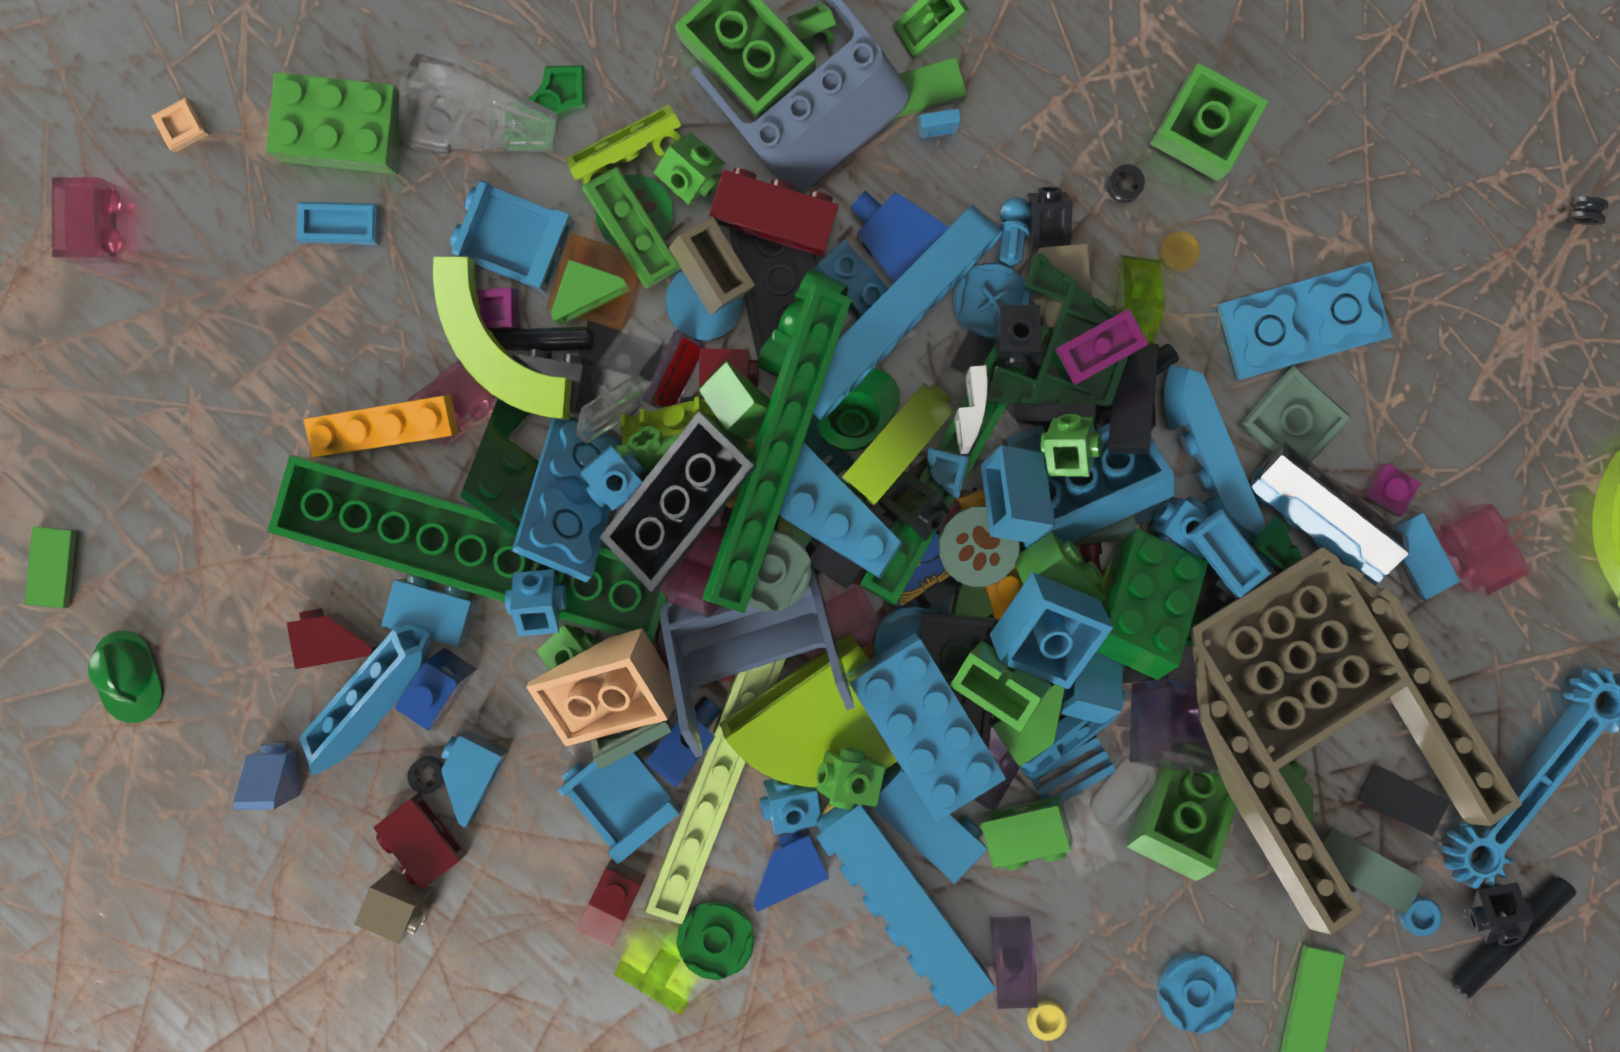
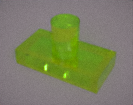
[613,948,689,1016]

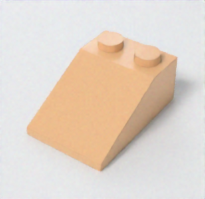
[526,628,675,746]

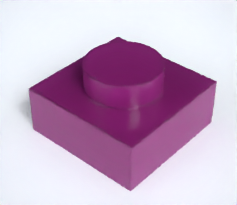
[476,287,518,330]
[1363,463,1421,517]

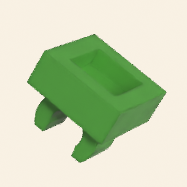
[787,2,836,53]

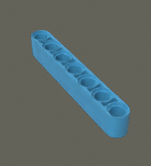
[813,205,1003,421]

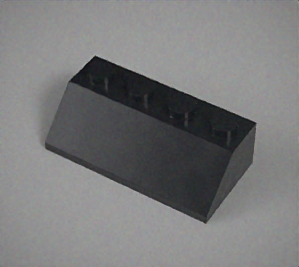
[599,411,757,593]

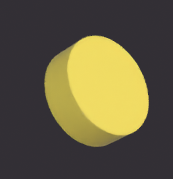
[1026,998,1067,1041]

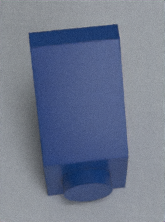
[753,828,829,912]

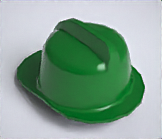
[817,368,900,452]
[88,631,163,723]

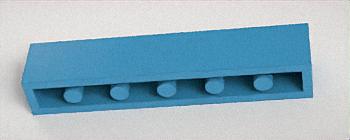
[816,804,996,1016]

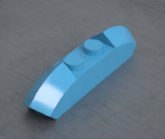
[1164,365,1265,546]
[299,624,431,775]

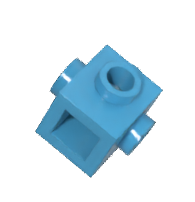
[580,443,645,511]
[1149,496,1209,558]
[505,569,567,637]
[759,779,821,835]

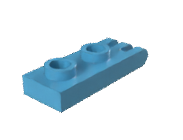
[814,239,889,319]

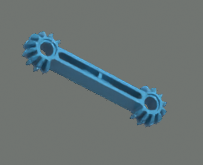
[1440,667,1620,889]

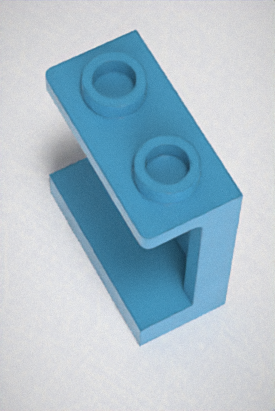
[450,180,575,293]
[558,751,682,865]

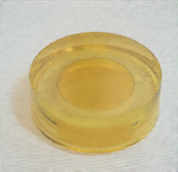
[1158,231,1200,273]

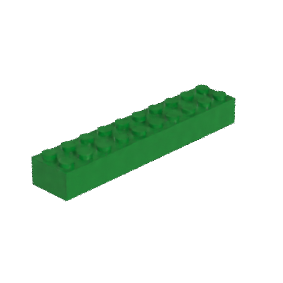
[267,455,679,645]

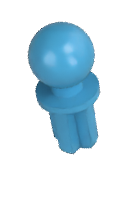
[999,197,1030,266]

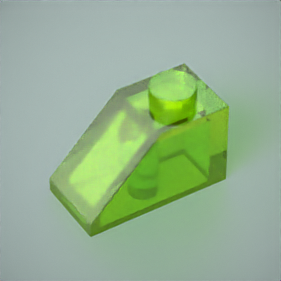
[1113,255,1165,344]

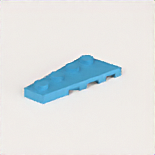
[778,442,902,579]

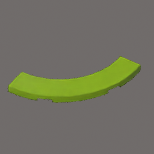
[433,257,572,420]

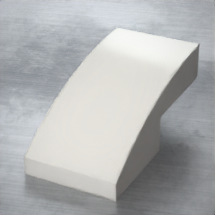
[954,365,987,456]

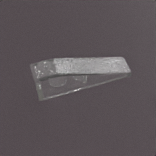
[399,53,558,155]

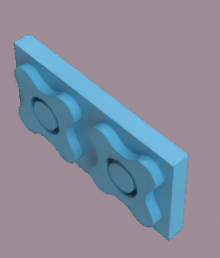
[1217,262,1392,381]
[512,416,622,582]

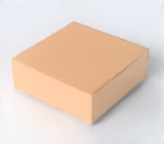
[151,97,209,153]

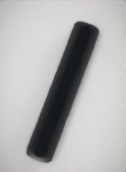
[491,326,592,352]

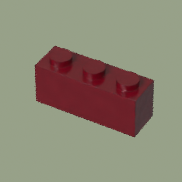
[709,167,839,257]

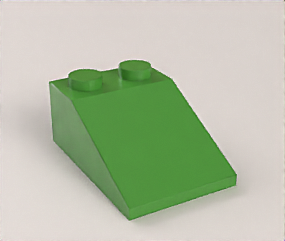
[1126,731,1236,881]

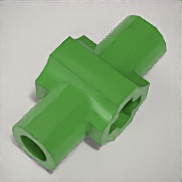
[616,426,680,476]

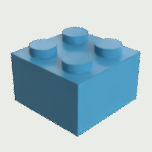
[990,572,1113,689]

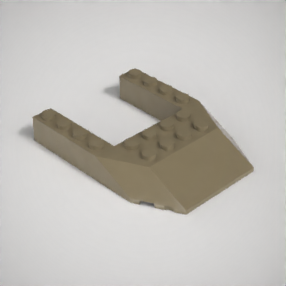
[1191,547,1522,935]

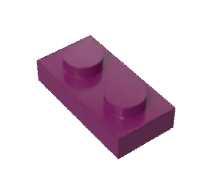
[1055,309,1148,385]

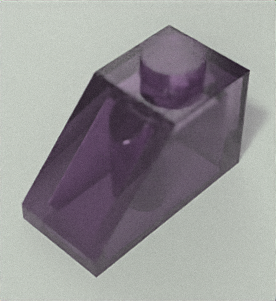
[990,916,1038,1009]

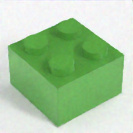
[1150,62,1269,182]

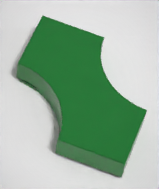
[507,65,587,149]

